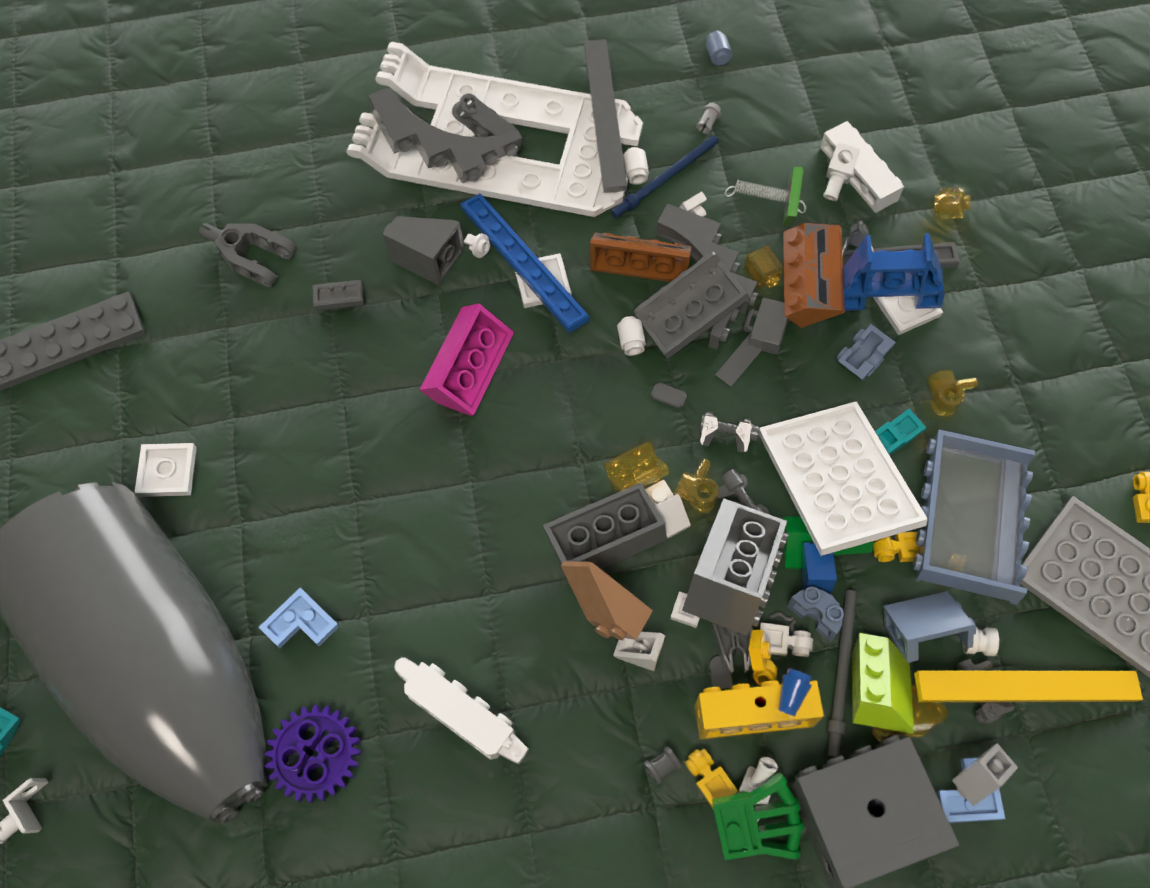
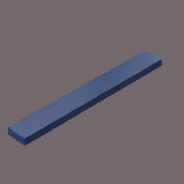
[460,193,589,333]

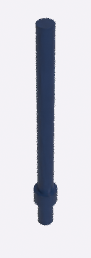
[611,135,719,219]

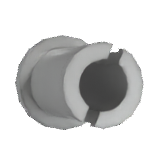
[696,103,721,134]

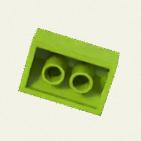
[852,633,914,734]

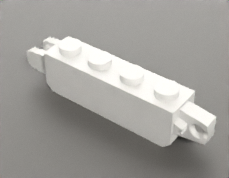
[394,657,529,765]

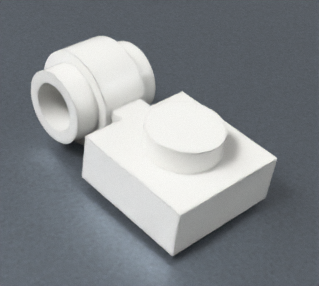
[760,623,813,657]

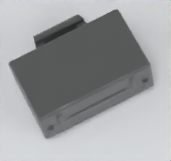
[743,297,788,355]

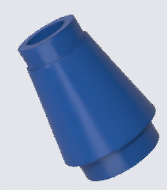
[778,669,812,717]

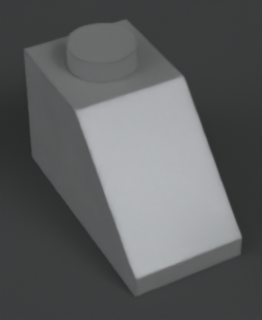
[952,743,1018,806]

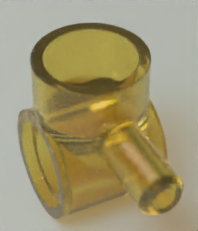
[928,370,978,416]
[674,459,719,512]

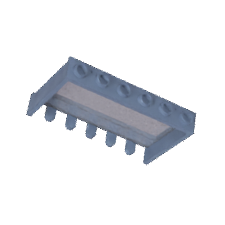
[913,430,1035,605]

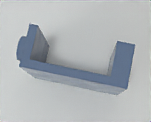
[884,591,976,663]

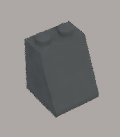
[383,216,465,285]

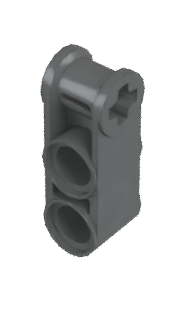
[452,93,516,137]

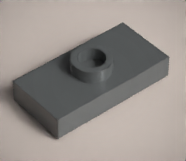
[313,280,364,310]

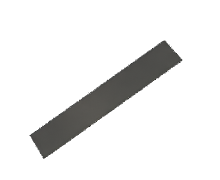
[715,333,763,387]

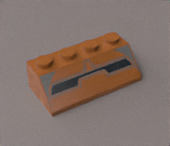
[783,223,845,328]
[590,233,692,282]

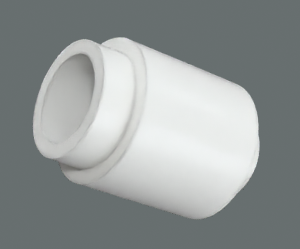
[623,147,649,184]
[617,316,646,356]

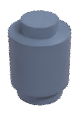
[706,31,733,65]

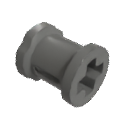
[643,746,682,785]

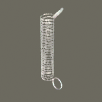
[725,180,806,213]

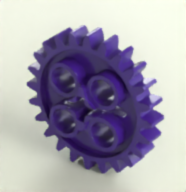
[265,705,362,804]

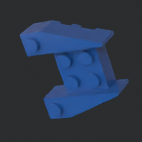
[843,233,945,310]

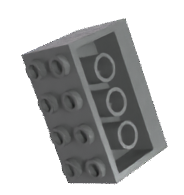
[682,498,788,636]

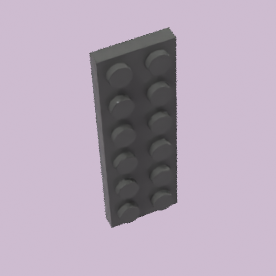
[0,291,146,391]

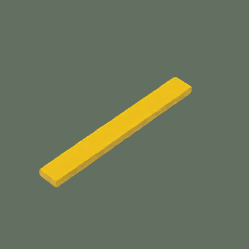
[914,671,1143,702]

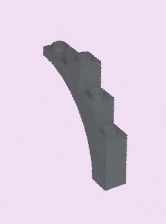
[368,87,522,183]
[657,204,759,350]

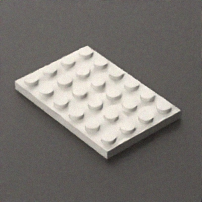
[759,402,928,556]

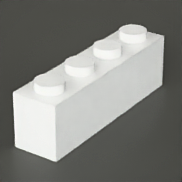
[820,121,904,213]

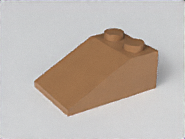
[561,561,653,641]

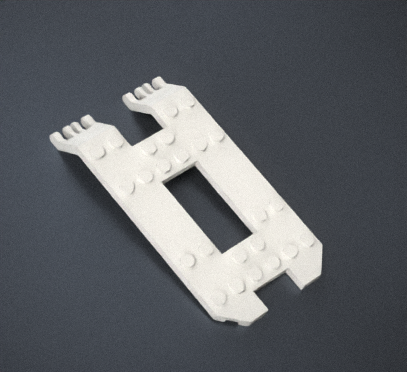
[347,42,643,217]

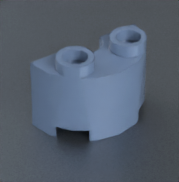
[836,324,895,381]
[787,587,844,643]

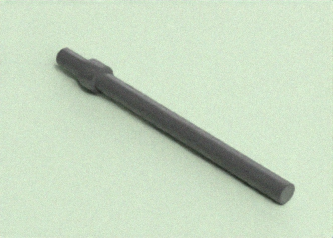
[827,590,857,758]

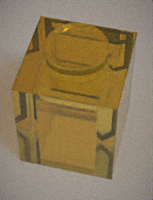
[744,245,783,290]

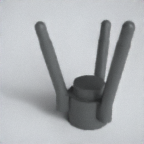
[842,221,875,256]

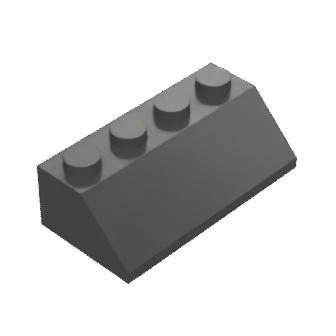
[543,483,666,584]

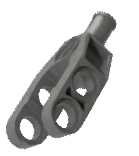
[199,223,297,287]

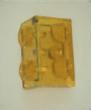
[604,441,670,492]

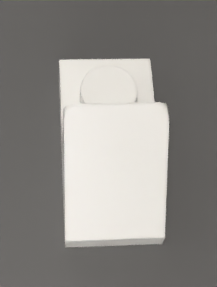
[645,480,691,539]

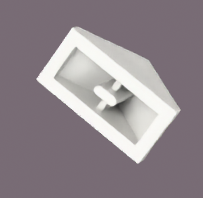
[613,632,665,671]

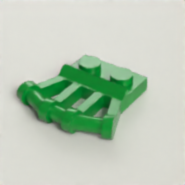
[712,773,805,860]

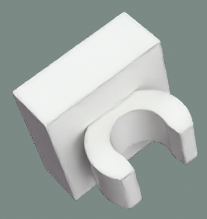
[679,192,707,217]

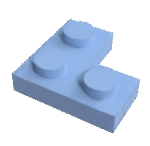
[259,588,340,648]
[936,758,1005,823]

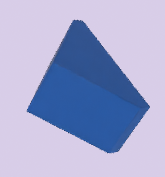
[802,543,837,595]

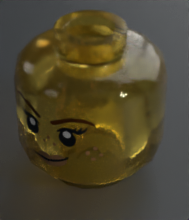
[935,187,970,219]

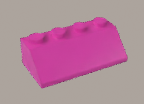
[420,303,514,416]

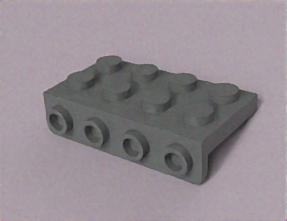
[634,252,750,359]

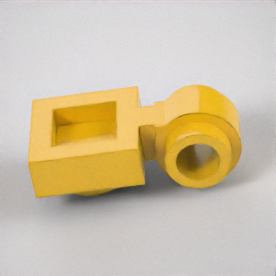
[1133,472,1150,523]
[873,532,919,562]
[748,630,777,686]
[685,748,738,809]

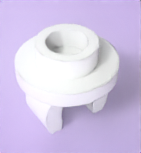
[464,233,490,258]

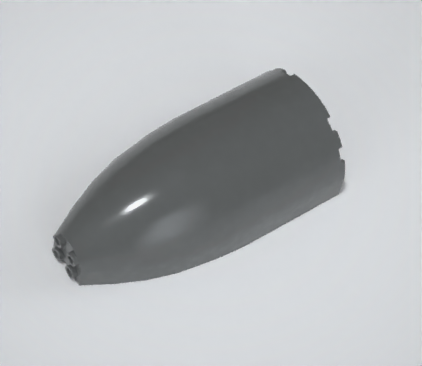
[0,482,269,824]

